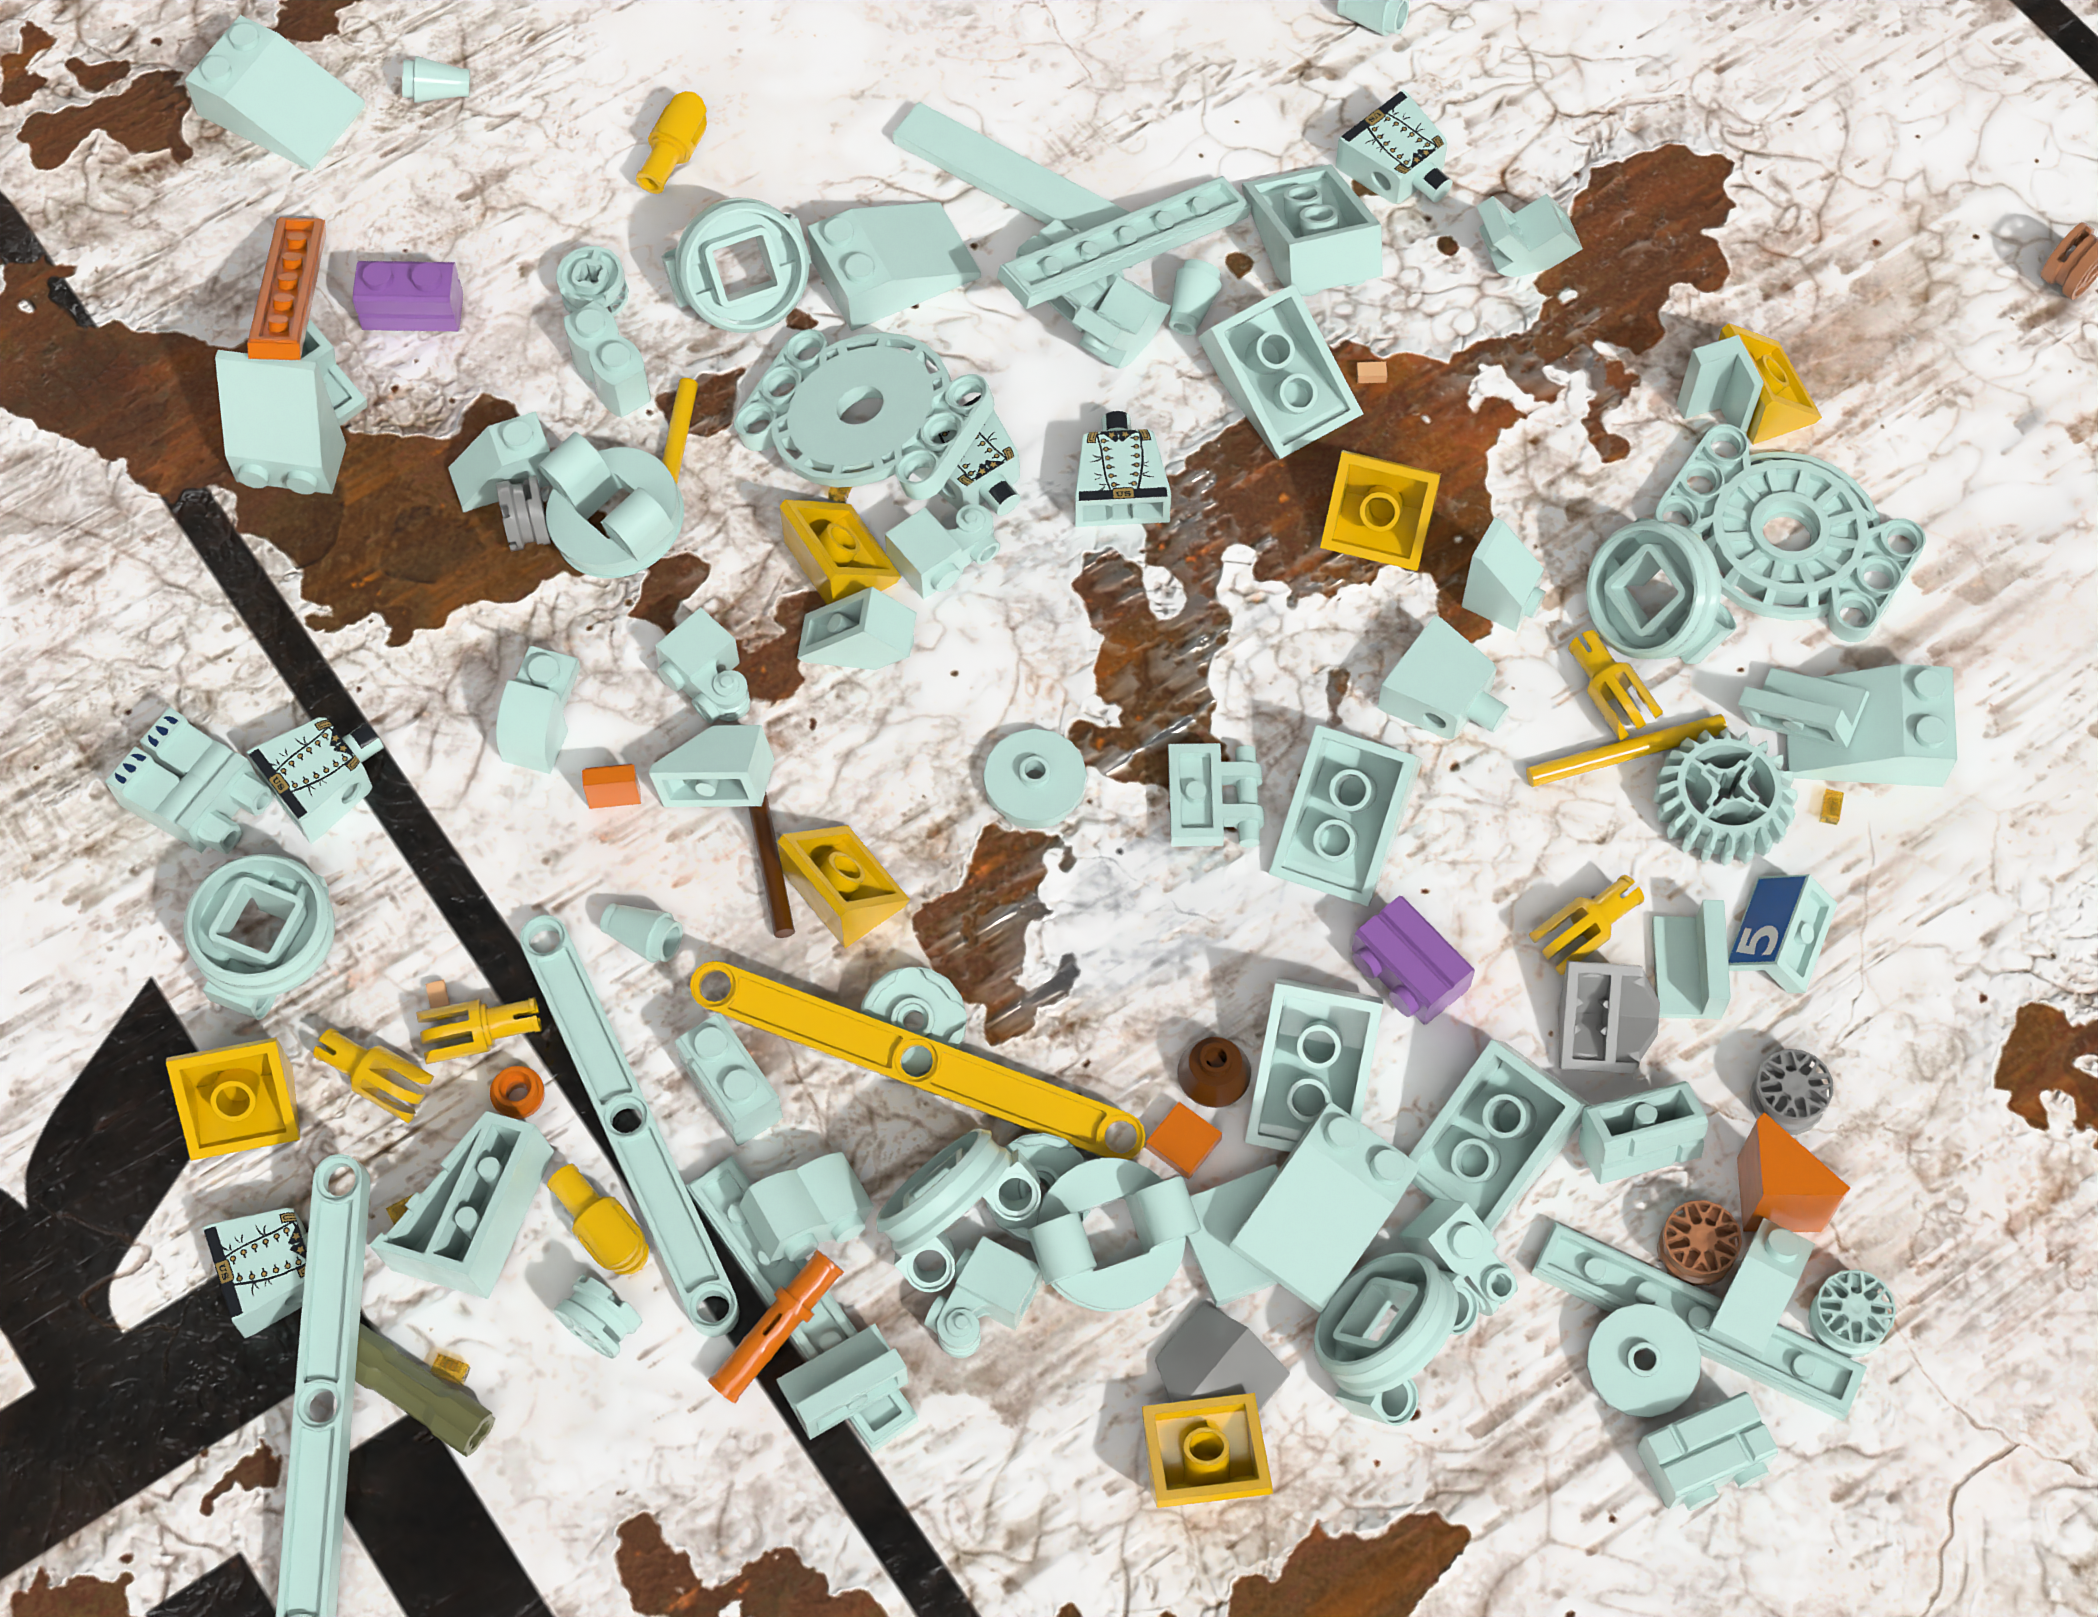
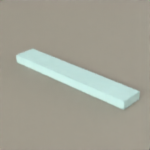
[893,102,1133,269]
[997,176,1252,309]
[686,1156,919,1454]
[1531,1222,1867,1421]

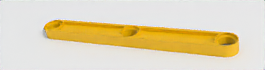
[690,961,1146,1161]

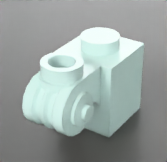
[885,504,1000,600]
[655,607,751,724]
[1398,1199,1518,1316]
[924,1236,1042,1358]

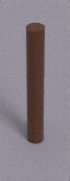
[748,792,795,938]

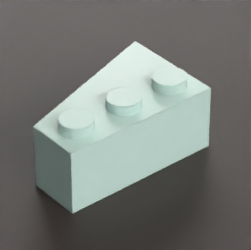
[370,1111,554,1300]

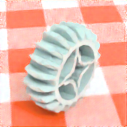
[1653,727,1798,867]

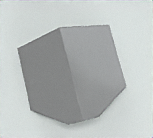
[1558,961,1660,1074]
[1155,1302,1290,1413]

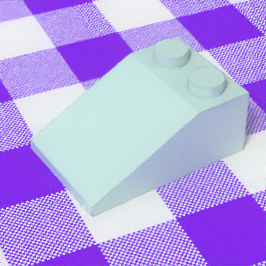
[185,15,366,171]
[1242,164,1383,296]
[807,202,981,331]
[1198,283,1363,460]
[215,350,346,494]
[1786,664,1958,787]
[1269,724,1423,907]
[1245,978,1384,1152]
[1409,1039,1592,1233]
[1229,1101,1421,1313]

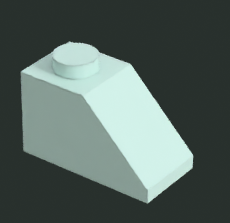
[448,411,551,512]
[1462,517,1546,632]
[797,587,917,670]
[649,724,775,807]
[1708,1218,1815,1359]

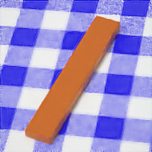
[247,217,326,360]

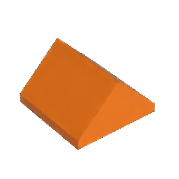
[1737,1112,1851,1232]

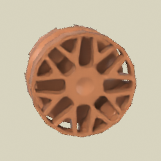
[2041,222,2098,300]
[1657,1200,1742,1287]

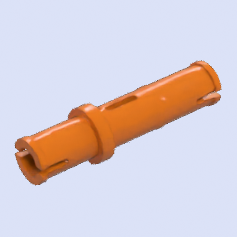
[707,1249,844,1404]

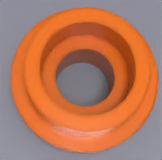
[490,1066,545,1120]

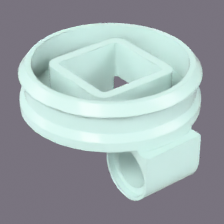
[661,197,812,333]
[537,431,684,578]
[1586,518,1737,664]
[183,854,335,1020]
[876,1129,1041,1292]
[1027,1158,1202,1312]
[1314,1253,1479,1426]

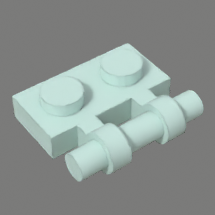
[1168,743,1264,848]

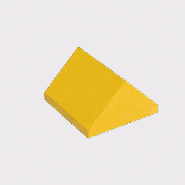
[1718,323,1822,445]
[1320,450,1441,571]
[779,499,901,605]
[777,825,910,948]
[166,1037,300,1161]
[1142,1393,1273,1508]

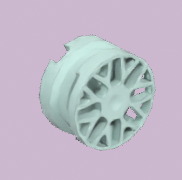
[556,246,629,317]
[1808,1269,1896,1358]
[553,1274,643,1359]

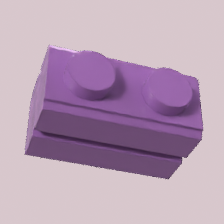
[353,261,463,332]
[1352,895,1475,1025]

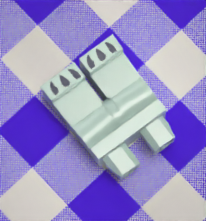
[105,707,273,854]

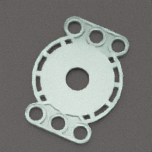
[734,329,995,500]
[1653,424,1926,642]

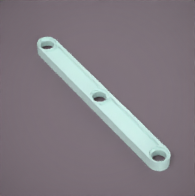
[519,915,740,1337]
[276,1154,370,1617]

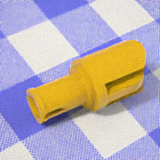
[636,91,707,194]
[1568,630,1663,741]
[1529,874,1645,976]
[416,997,541,1065]
[313,1028,434,1123]
[547,1163,649,1275]

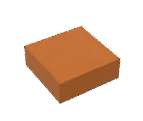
[582,764,641,809]
[1146,1102,1222,1180]

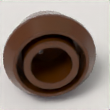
[1177,1037,1251,1108]

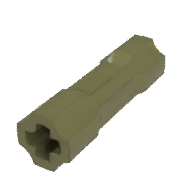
[355,1323,496,1457]

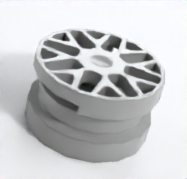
[496,475,551,552]
[1749,1049,1833,1135]

